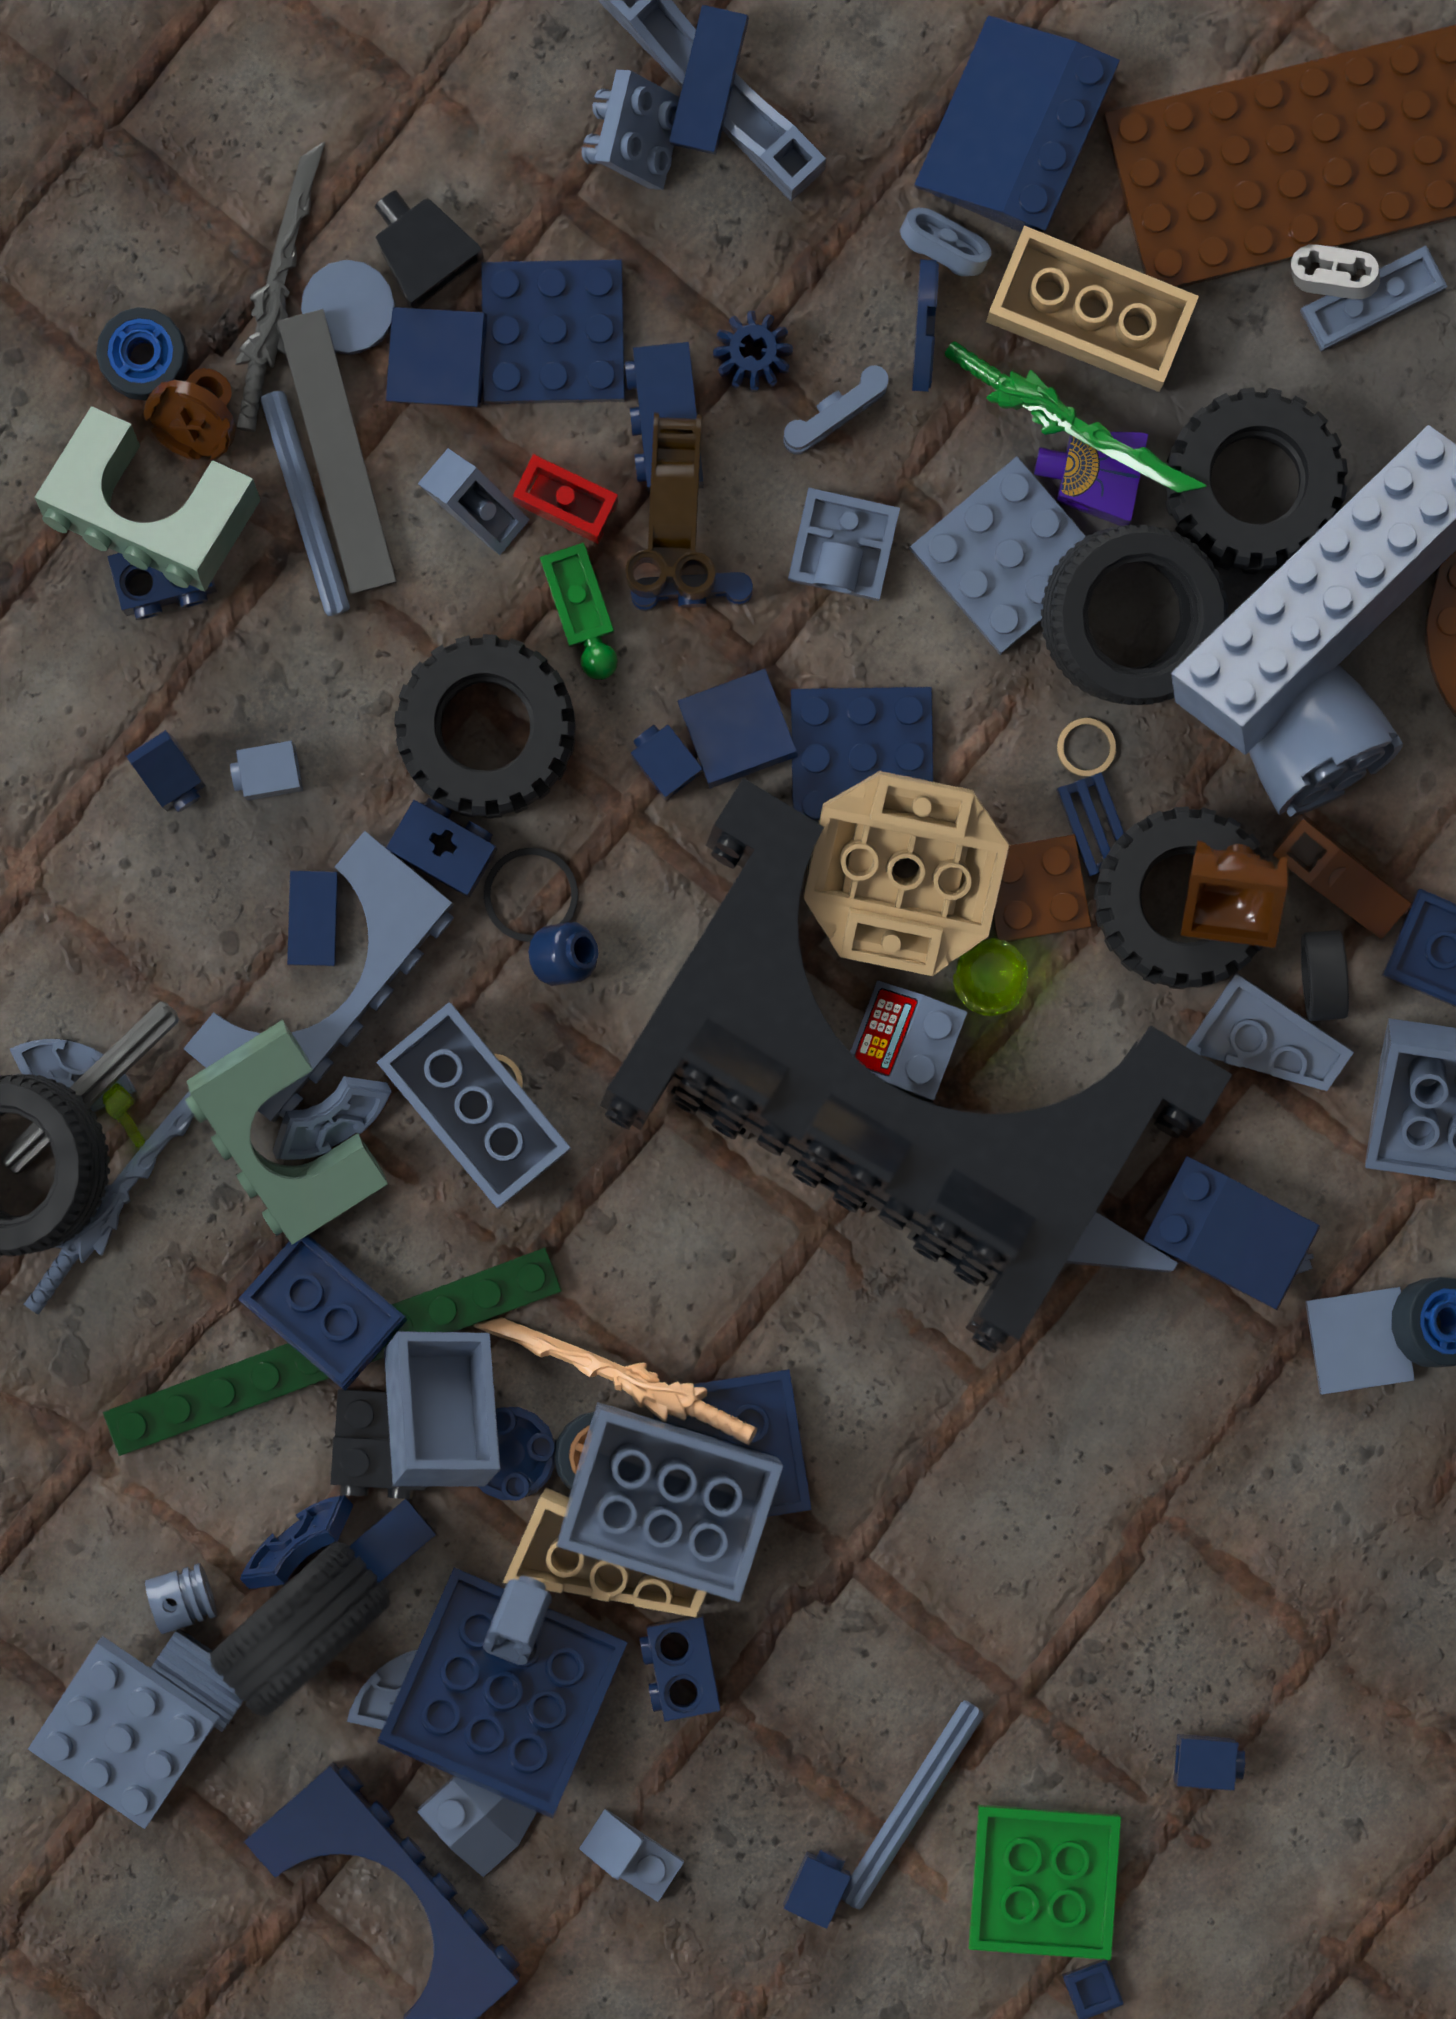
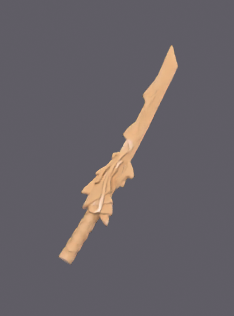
[474,1317,757,1445]

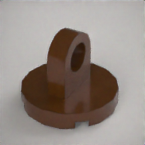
[144,368,237,460]

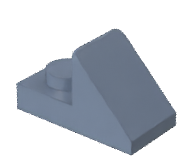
[579,1809,684,1902]

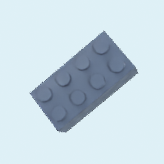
[376,1002,572,1209]

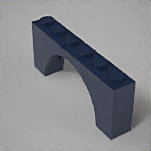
[244,1761,520,2019]

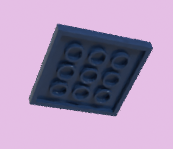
[377,1567,628,1818]

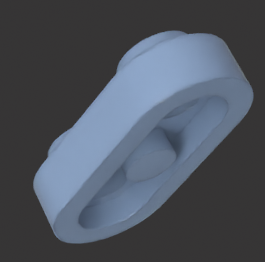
[900,208,991,276]

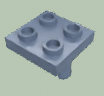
[582,69,680,190]

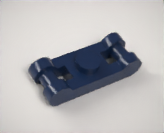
[631,572,753,611]

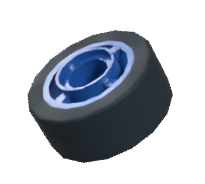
[96,307,188,401]
[1391,1277,1456,1368]

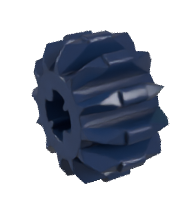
[713,311,793,392]

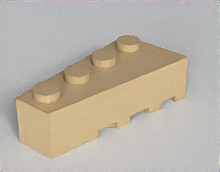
[503,1487,707,1617]

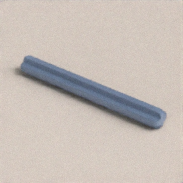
[261,391,350,616]
[841,1701,984,1910]

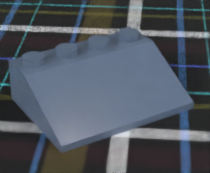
[1365,1018,1456,1181]
[557,1402,783,1602]

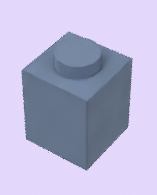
[230,740,303,801]

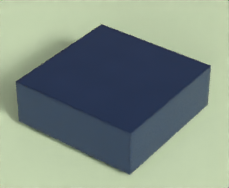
[1062,1959,1124,2019]

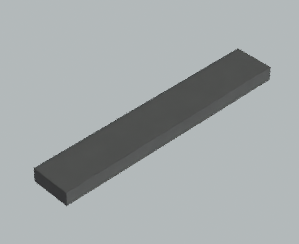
[278,309,397,594]

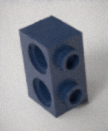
[107,553,217,620]
[639,1614,720,1722]

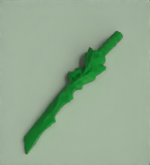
[945,341,1206,493]

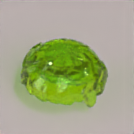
[953,938,1028,1016]

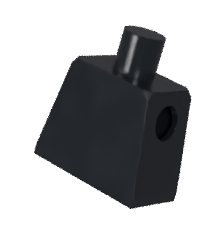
[374,190,484,308]

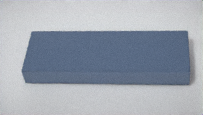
[1300,245,1448,352]

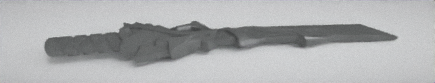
[235,142,325,432]

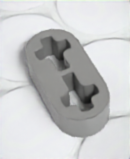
[1291,245,1380,299]

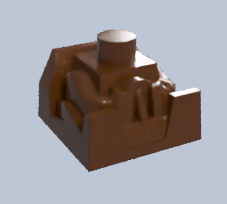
[1180,841,1287,948]

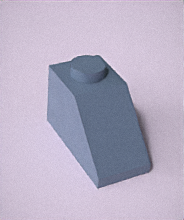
[418,448,530,555]

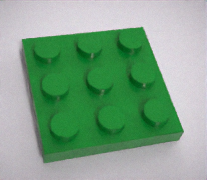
[968,1805,1121,1960]

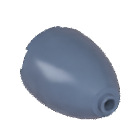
[1249,665,1403,817]

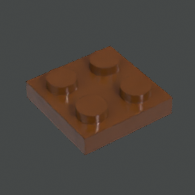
[993,834,1091,943]

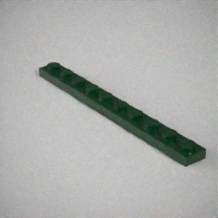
[103,1247,562,1456]

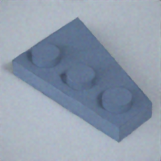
[1186,972,1354,1091]

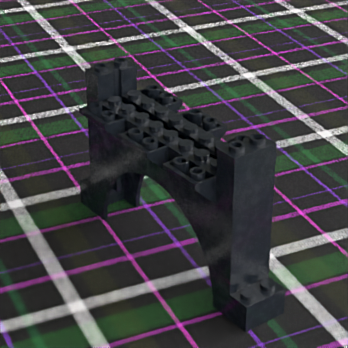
[600,778,1232,1353]

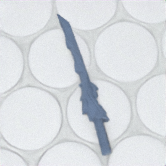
[23,1091,194,1315]

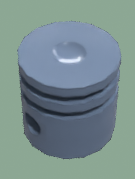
[145,1563,217,1634]

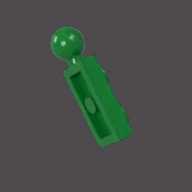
[540,542,618,680]

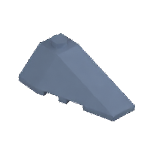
[418,1776,537,1877]

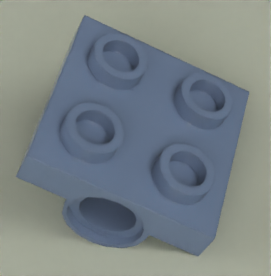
[788,488,900,601]

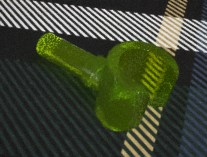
[102,1083,146,1147]

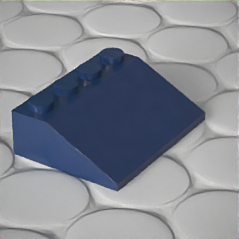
[914,15,1120,234]

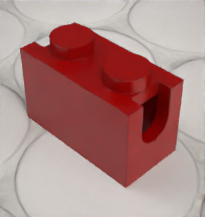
[513,454,619,544]

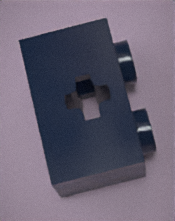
[386,798,498,898]

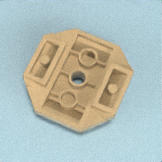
[803,771,1009,976]

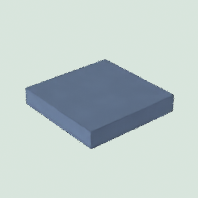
[1305,1287,1415,1395]

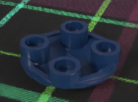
[478,1407,556,1500]

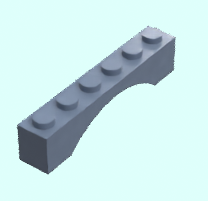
[598,0,826,202]

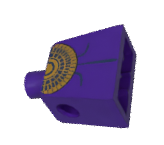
[1034,432,1148,526]

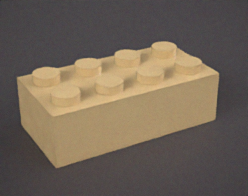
[986,225,1199,392]

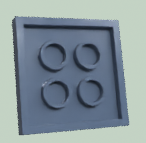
[909,456,1086,655]
[28,1636,220,1829]

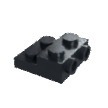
[330,1389,427,1499]

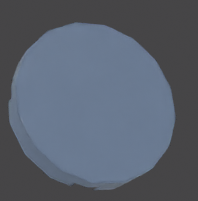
[301,260,395,355]

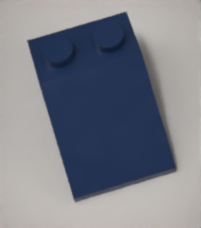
[1144,1156,1321,1310]

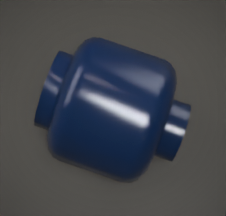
[528,922,598,986]

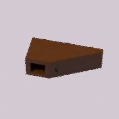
[1273,813,1412,940]

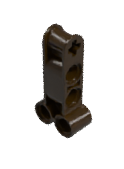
[625,412,716,601]

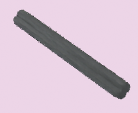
[1,1001,179,1174]

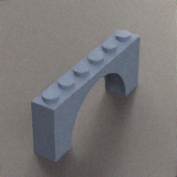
[183,831,454,1122]

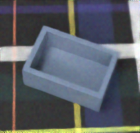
[384,1332,500,1486]

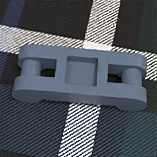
[783,365,888,455]

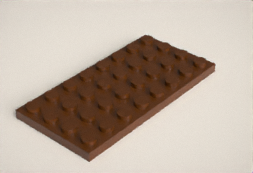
[1103,24,1456,288]

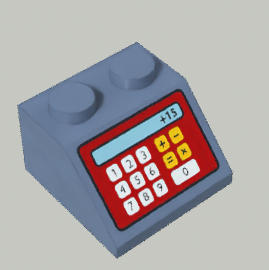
[850,980,967,1102]

